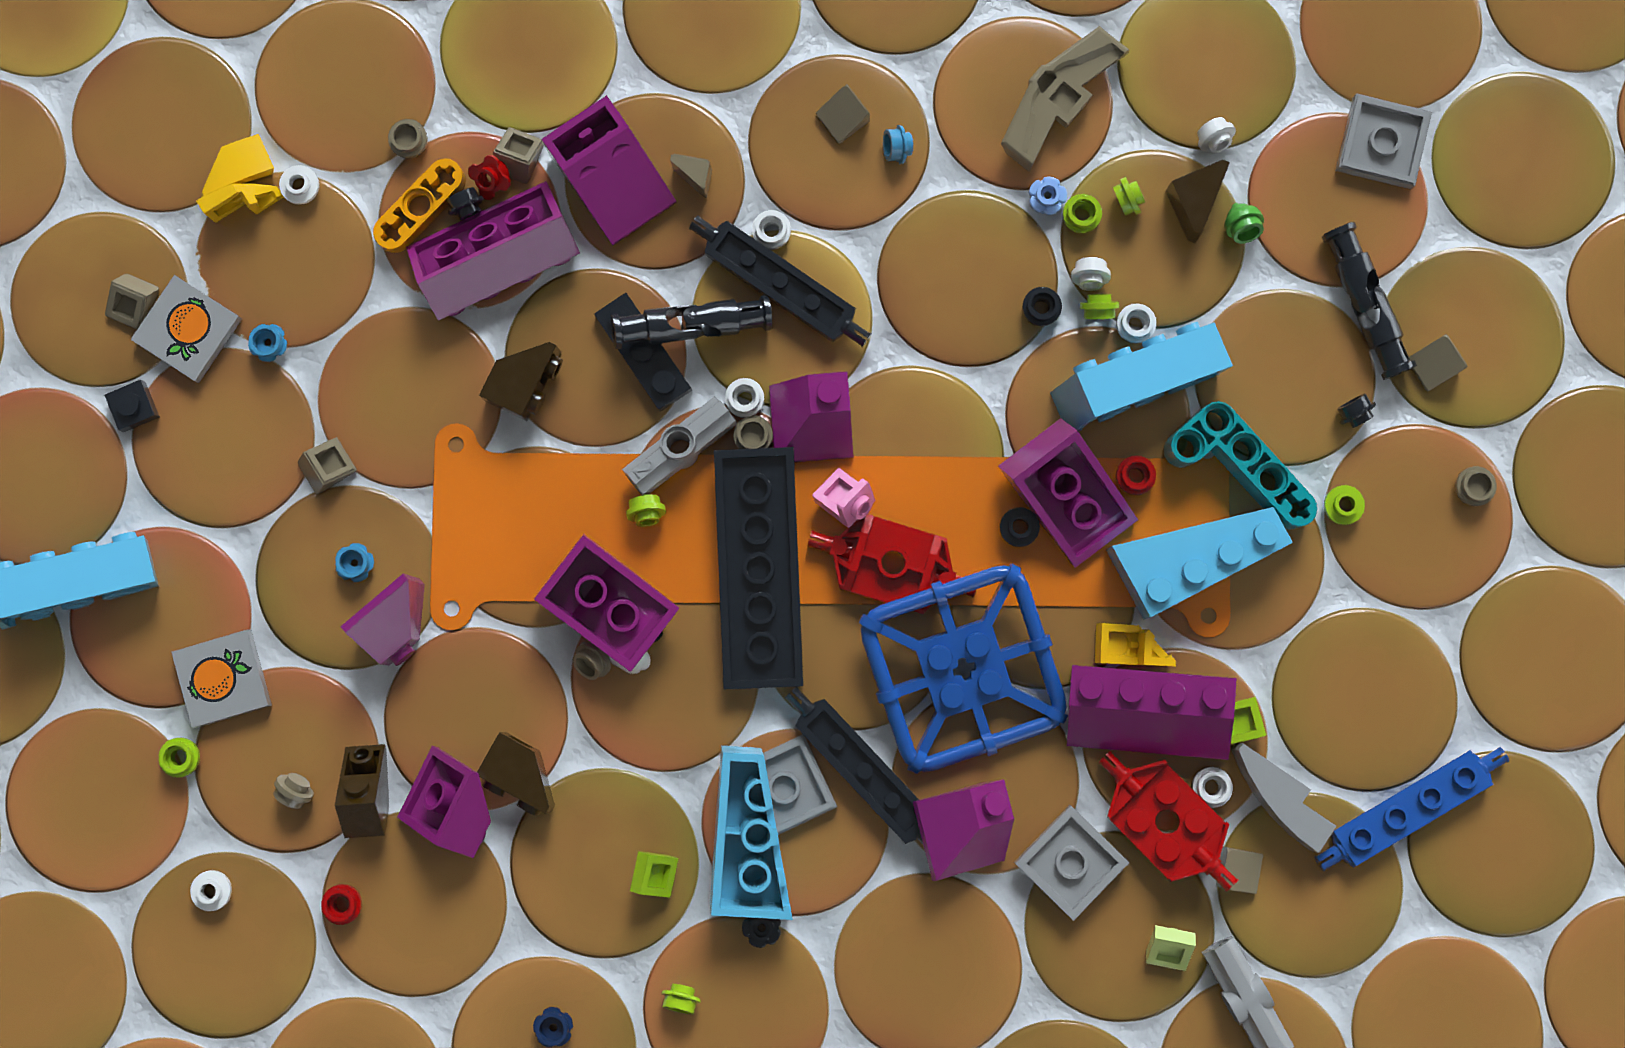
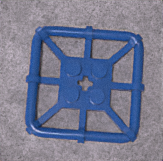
[859,563,1068,774]

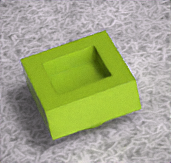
[1231,697,1266,744]
[630,851,679,898]

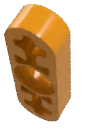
[373,158,466,253]

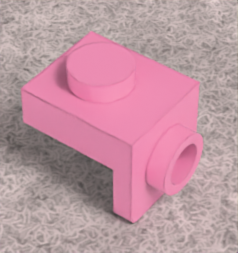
[812,468,876,528]

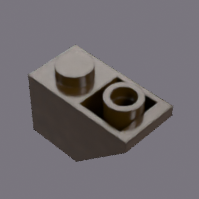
[479,342,563,421]
[477,732,555,816]
[334,744,389,839]

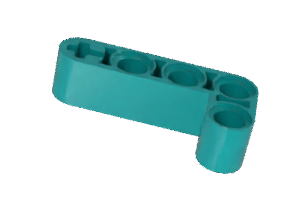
[1163,401,1318,530]

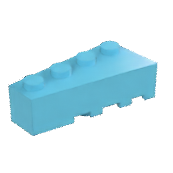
[1050,322,1233,431]
[1106,507,1293,620]
[0,532,159,630]
[710,746,793,920]

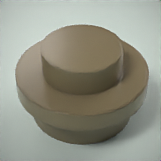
[388,119,428,158]
[733,415,773,449]
[1455,466,1497,506]
[573,642,611,680]
[273,773,314,809]

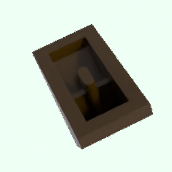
[1166,159,1230,243]

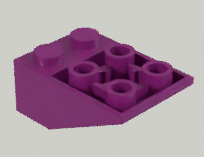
[541,95,677,245]

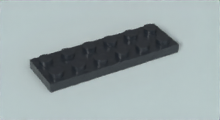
[714,447,804,690]

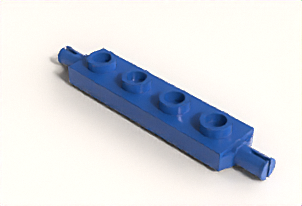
[1314,747,1509,871]

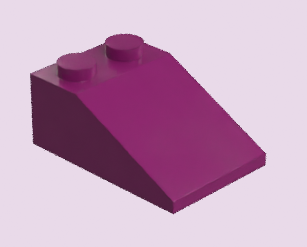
[998,418,1138,568]
[534,534,679,672]

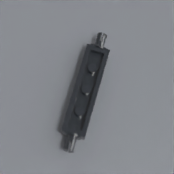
[689,215,872,347]
[785,687,923,844]

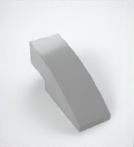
[1231,743,1336,853]

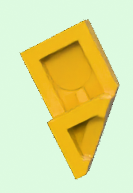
[201,134,274,197]
[196,184,284,223]
[1095,623,1176,667]

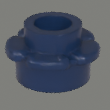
[533,1007,573,1048]

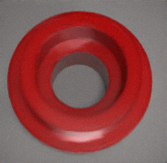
[1116,455,1156,495]
[321,884,362,925]

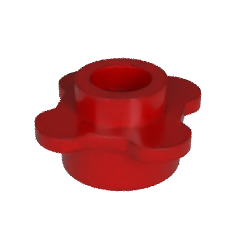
[468,155,511,200]

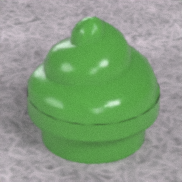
[1224,203,1264,244]

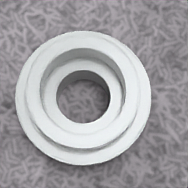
[1197,117,1236,153]
[279,165,319,205]
[752,210,791,250]
[1071,257,1111,291]
[1116,304,1156,343]
[725,378,764,418]
[1192,767,1233,808]
[190,870,232,911]

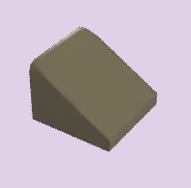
[816,84,870,144]
[493,127,544,184]
[670,154,712,198]
[105,274,159,329]
[1409,334,1468,392]
[298,437,357,494]
[1216,846,1263,894]

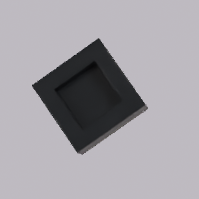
[104,380,160,432]

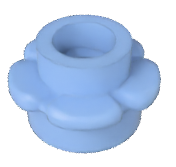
[1029,177,1067,215]

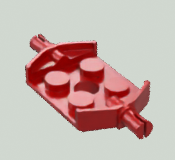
[807,514,976,615]
[1098,751,1238,892]

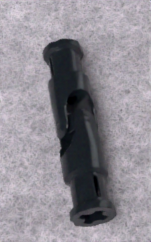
[1322,222,1417,380]
[610,295,772,349]

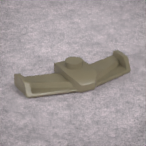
[1001,26,1130,171]

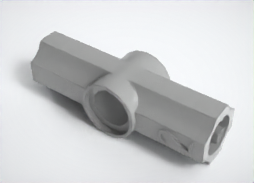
[622,396,737,495]
[1201,936,1294,1048]

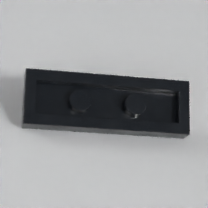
[594,293,692,412]

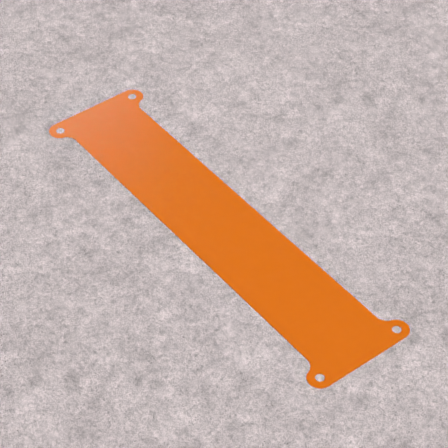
[430,423,1230,637]

